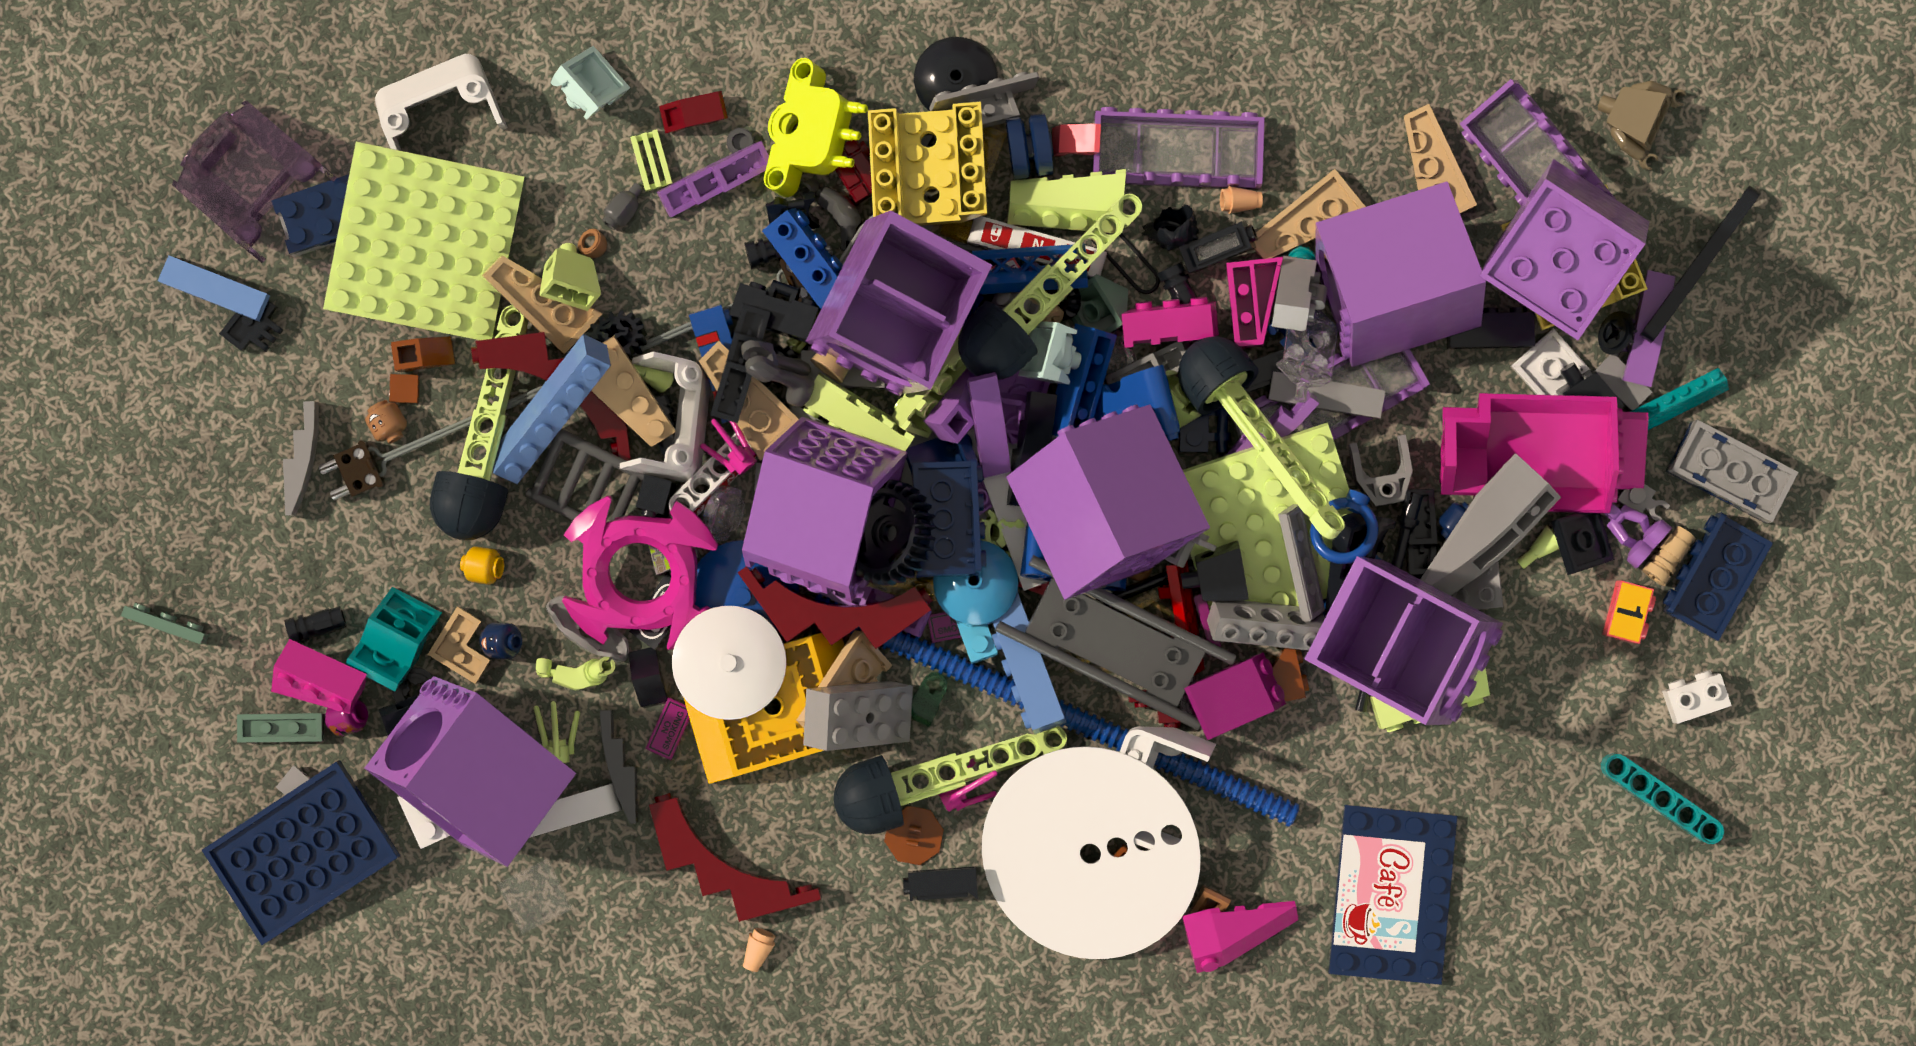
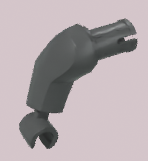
[799,179,862,251]

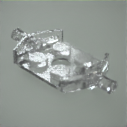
[1276,296,1338,403]

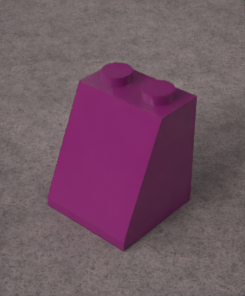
[1184,652,1286,740]

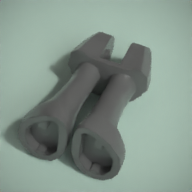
[741,340,814,407]

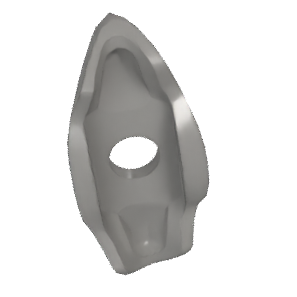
[546,596,629,662]

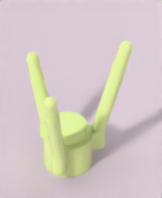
[534,701,580,763]

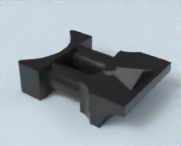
[766,191,820,229]

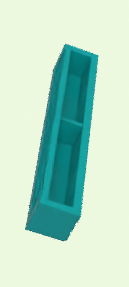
[1630,368,1729,430]

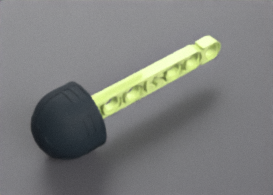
[958,194,1142,380]
[430,305,528,540]
[1178,336,1345,539]
[834,727,1067,834]

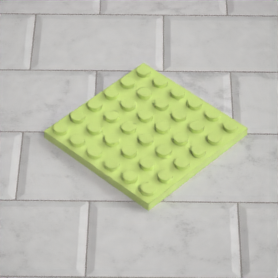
[323,141,524,340]
[1183,422,1353,610]

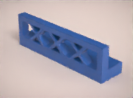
[972,244,1088,294]

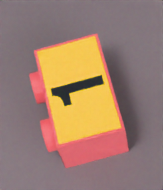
[1602,580,1656,644]

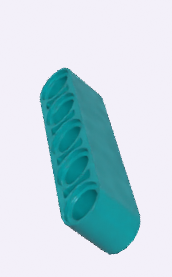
[1601,753,1724,844]

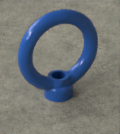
[1310,490,1378,564]

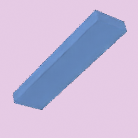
[158,255,270,321]

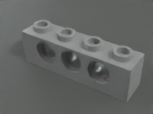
[1207,601,1325,650]

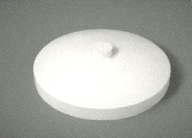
[672,606,786,720]

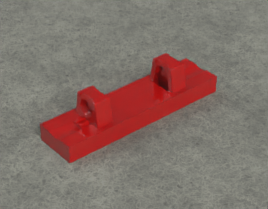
[1158,561,1205,676]

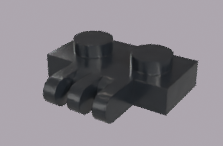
[219,300,283,352]

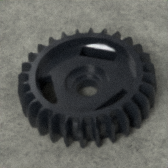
[855,480,937,585]

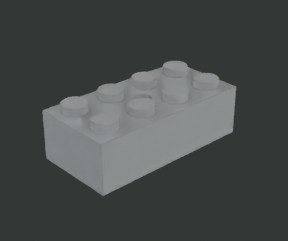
[803,681,913,751]

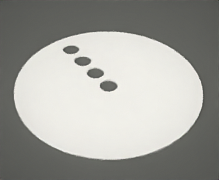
[982,747,1201,959]

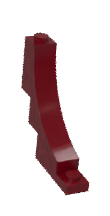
[471,332,631,461]
[737,566,933,649]
[649,793,822,922]

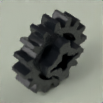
[586,310,647,361]

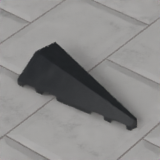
[1324,513,1396,618]

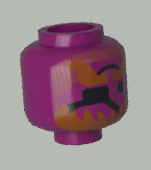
[325,700,368,737]

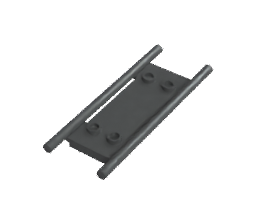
[995,555,1236,730]

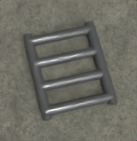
[525,429,647,521]

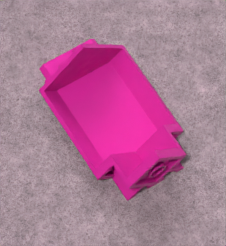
[1439,393,1648,513]

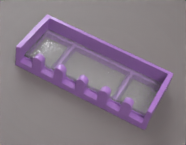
[1460,79,1617,206]
[1093,107,1265,189]
[1254,349,1430,440]

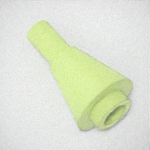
[631,361,674,393]
[1517,525,1559,569]

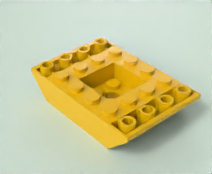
[683,633,845,784]

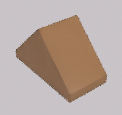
[1183,885,1231,924]

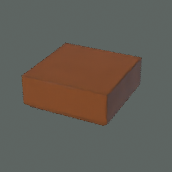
[389,374,420,403]

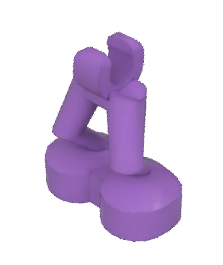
[1603,503,1672,569]

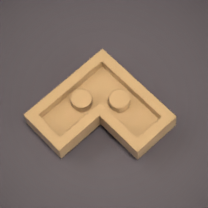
[427,606,491,684]

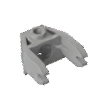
[1348,434,1413,507]

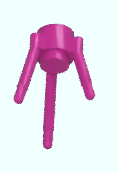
[700,419,757,475]
[938,759,997,812]

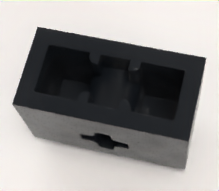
[636,474,676,518]

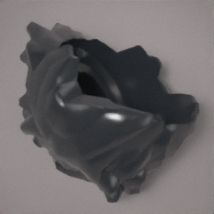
[1142,205,1199,251]

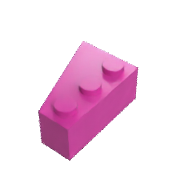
[1226,257,1283,349]
[1122,297,1219,348]
[271,639,367,714]

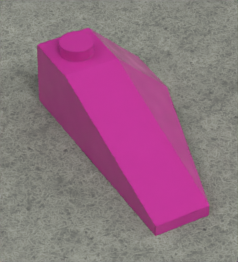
[1182,901,1298,973]

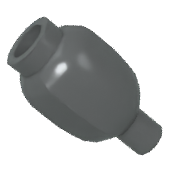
[602,183,644,231]

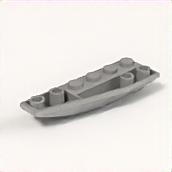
[1420,453,1561,595]

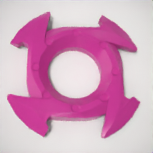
[562,496,718,650]

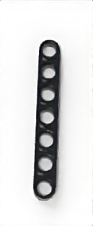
[1640,185,1761,343]

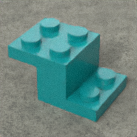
[346,587,442,691]

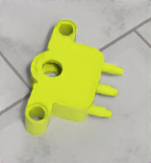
[764,58,868,198]

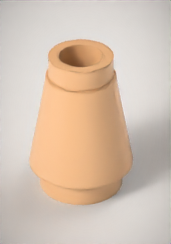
[1220,186,1263,214]
[743,928,775,972]

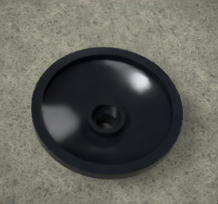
[914,37,998,111]

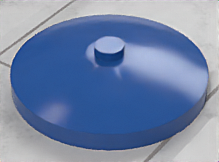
[695,540,800,638]

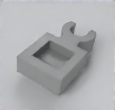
[1617,484,1670,521]

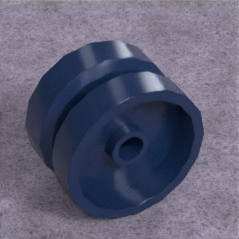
[1006,113,1054,180]

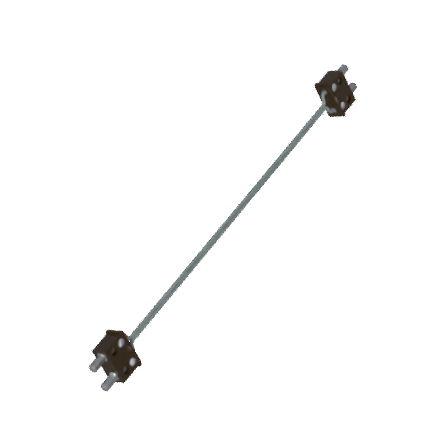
[319,246,833,500]

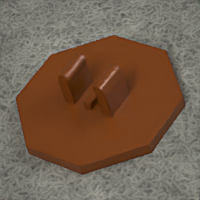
[884,806,944,865]

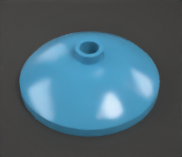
[933,540,1018,625]

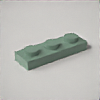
[121,602,210,644]
[237,713,324,743]

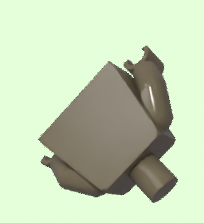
[1598,80,1686,170]

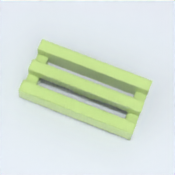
[630,129,673,192]

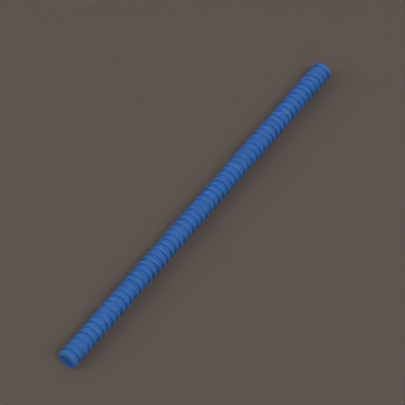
[815,593,1299,827]

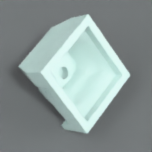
[551,46,630,120]
[1018,321,1081,385]

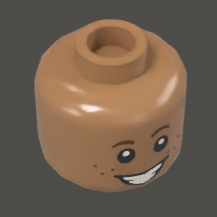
[365,400,407,444]

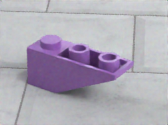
[923,368,976,444]

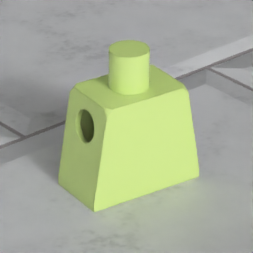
[540,243,601,311]

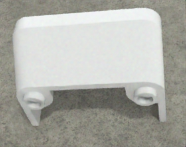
[375,54,508,151]
[619,352,711,482]
[1120,726,1216,849]

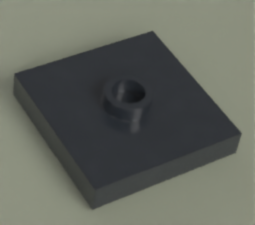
[1551,512,1615,575]

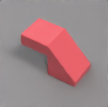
[1052,124,1101,157]

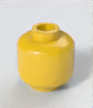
[460,546,504,585]

